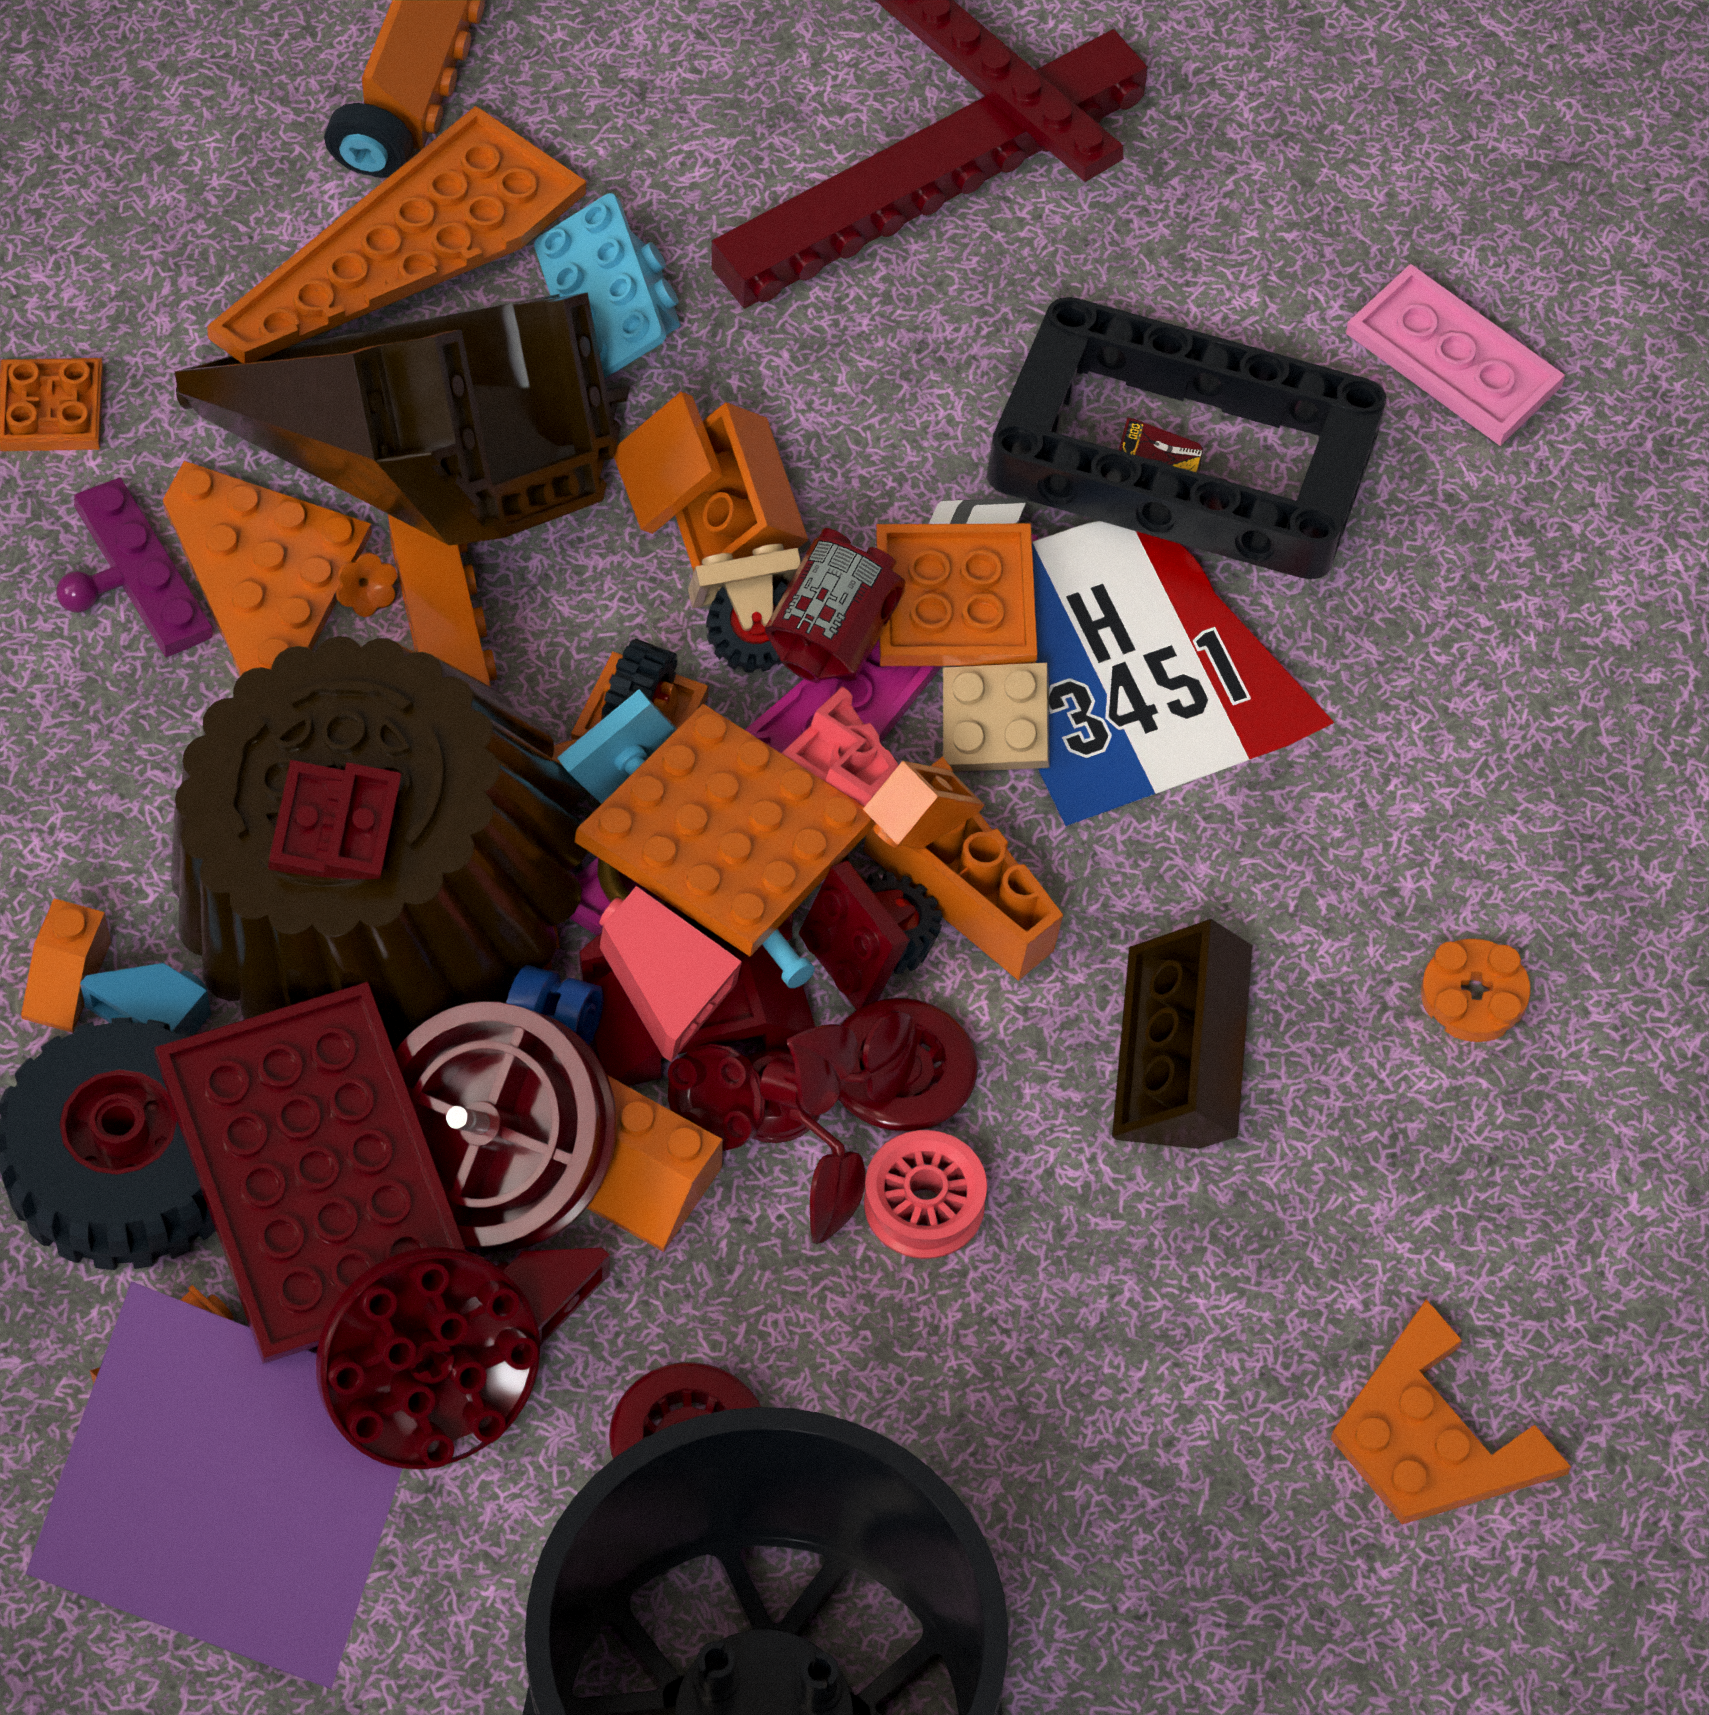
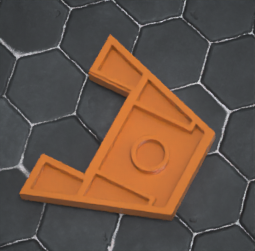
[1330,1299,1571,1525]

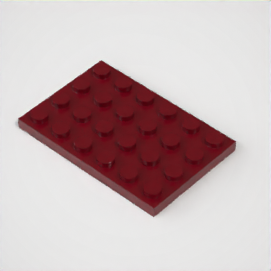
[154,982,466,1364]

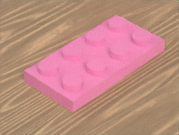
[1346,264,1565,446]

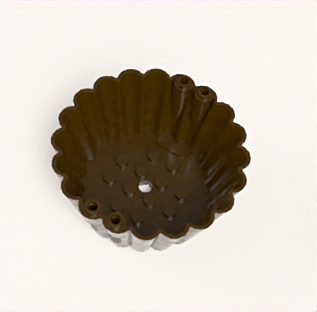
[171,636,588,1052]

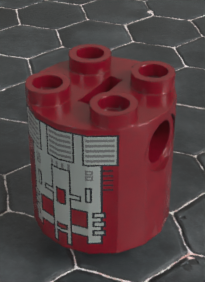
[765,528,906,683]

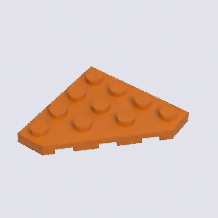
[163,461,372,676]

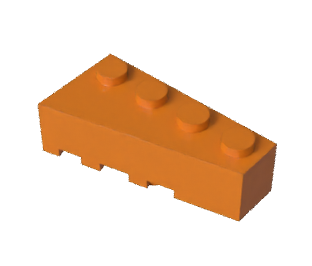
[863,756,1063,981]

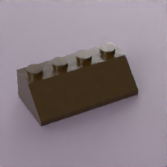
[1112,919,1252,1149]

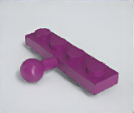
[56,477,212,658]

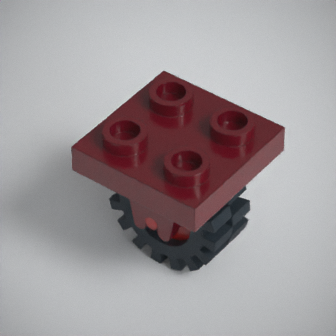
[798,861,943,1010]

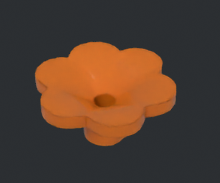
[336,552,397,617]

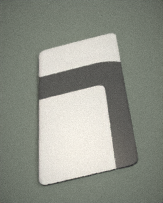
[929,497,1027,524]

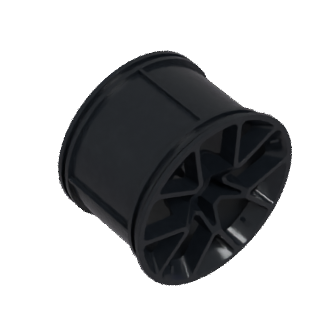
[523,1407,1008,1715]

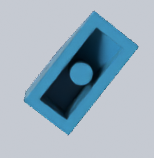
[80,963,211,1035]

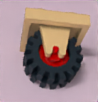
[688,544,801,673]

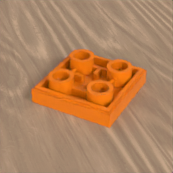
[0,358,104,451]
[614,391,723,534]

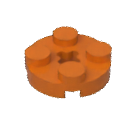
[1421,939,1530,1042]

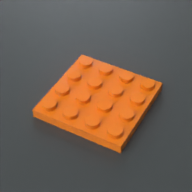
[575,704,875,956]

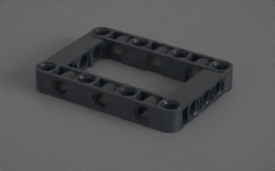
[986,297,1386,579]

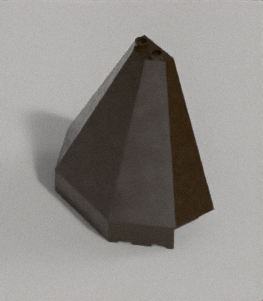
[174,292,630,546]

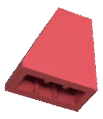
[599,886,742,1062]

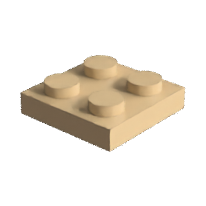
[943,663,1050,772]

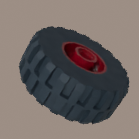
[0,1017,216,1270]

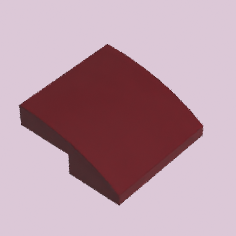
[268,760,401,880]

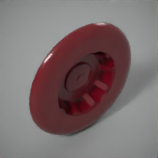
[838,998,978,1131]
[609,1362,761,1459]

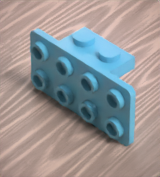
[534,193,681,379]

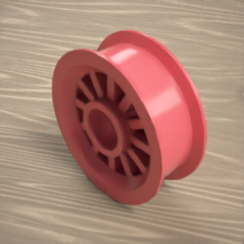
[864,1130,987,1259]

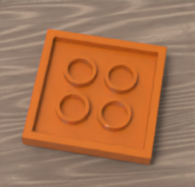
[876,523,1037,666]

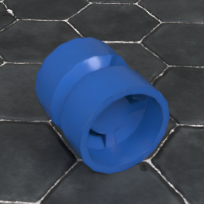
[506,965,604,1045]

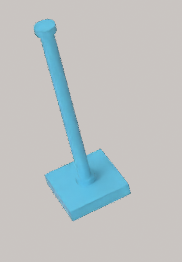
[557,689,815,988]

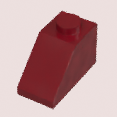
[498,1247,610,1346]

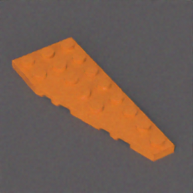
[207,106,586,364]

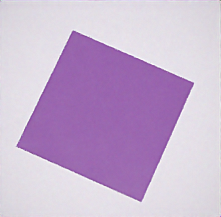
[26,1281,403,1689]

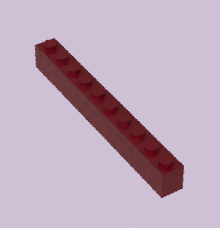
[711,29,1148,309]

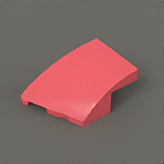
[781,686,899,807]

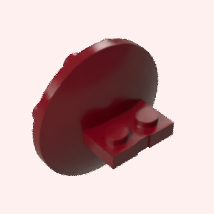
[316,1247,540,1469]

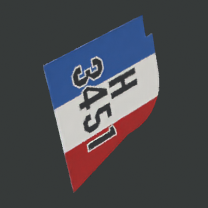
[1032,521,1335,827]

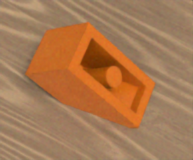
[863,761,985,849]
[21,898,111,1033]

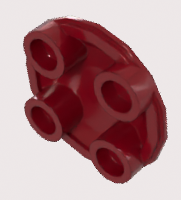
[667,1043,766,1151]

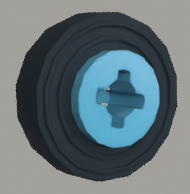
[324,103,414,178]

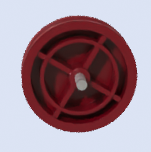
[394,1002,617,1251]

